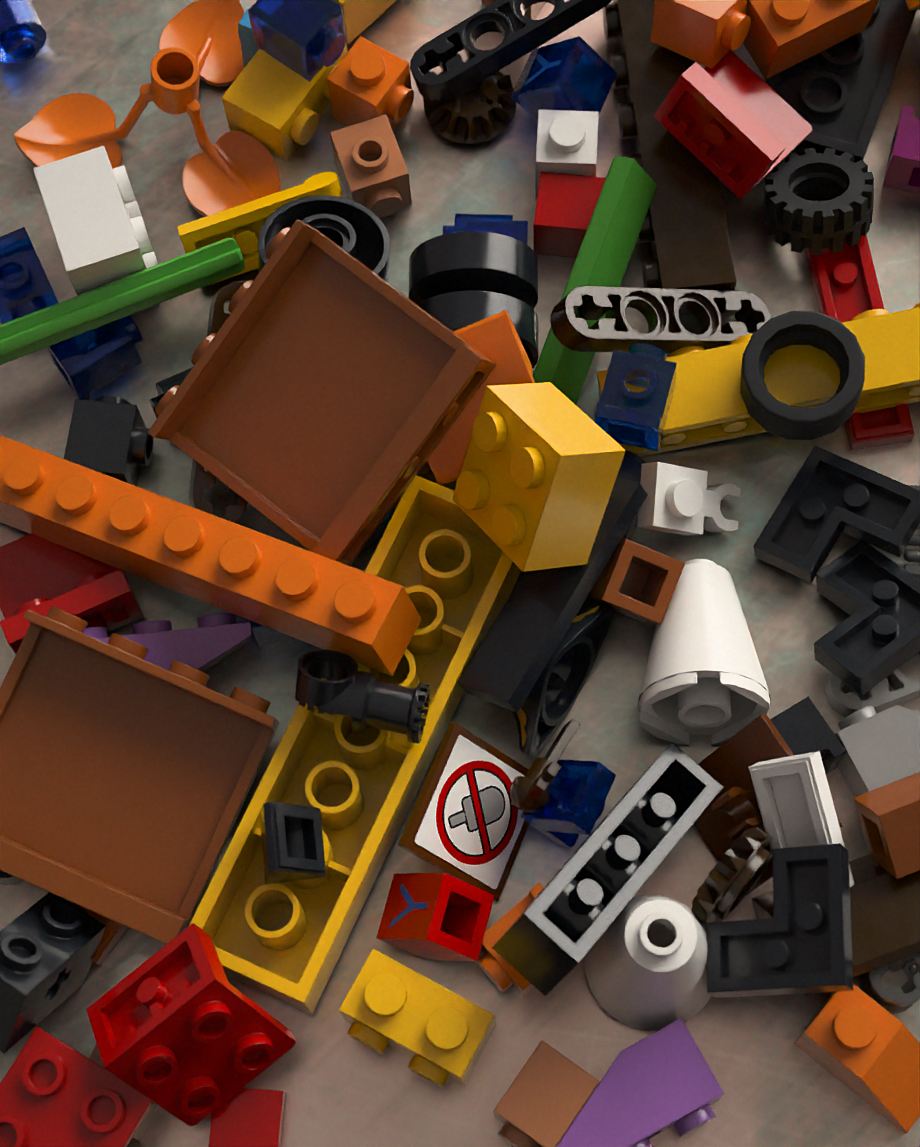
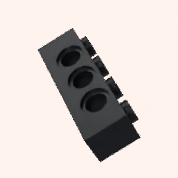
[492,742,723,996]

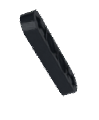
[410,0,613,102]

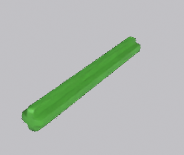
[0,237,245,365]

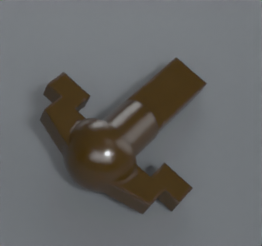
[510,719,581,812]

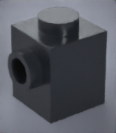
[64,396,153,486]

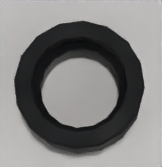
[740,311,865,440]

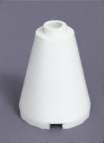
[638,559,771,745]
[584,895,712,1031]

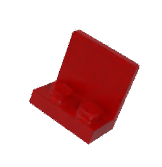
[653,50,812,200]
[0,533,144,654]
[86,923,296,1126]
[0,1026,153,1147]

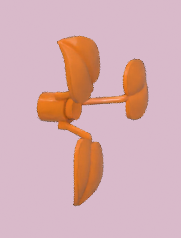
[14,0,281,217]

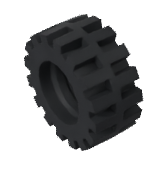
[763,148,874,255]

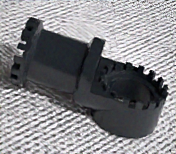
[295,650,431,744]

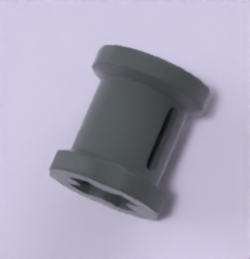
[859,952,920,1015]

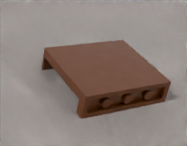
[148,219,497,566]
[0,606,280,944]

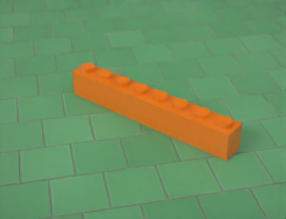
[0,435,422,676]

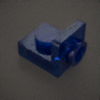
[520,759,616,847]

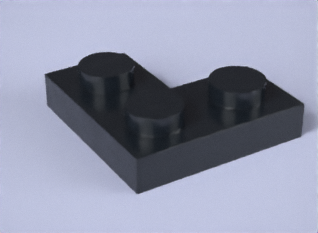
[753,446,920,583]
[814,541,920,696]
[706,843,853,998]

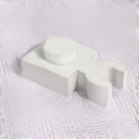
[637,462,741,536]

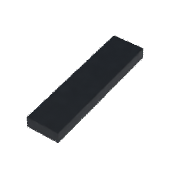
[458,476,648,713]

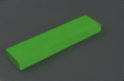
[532,156,657,405]

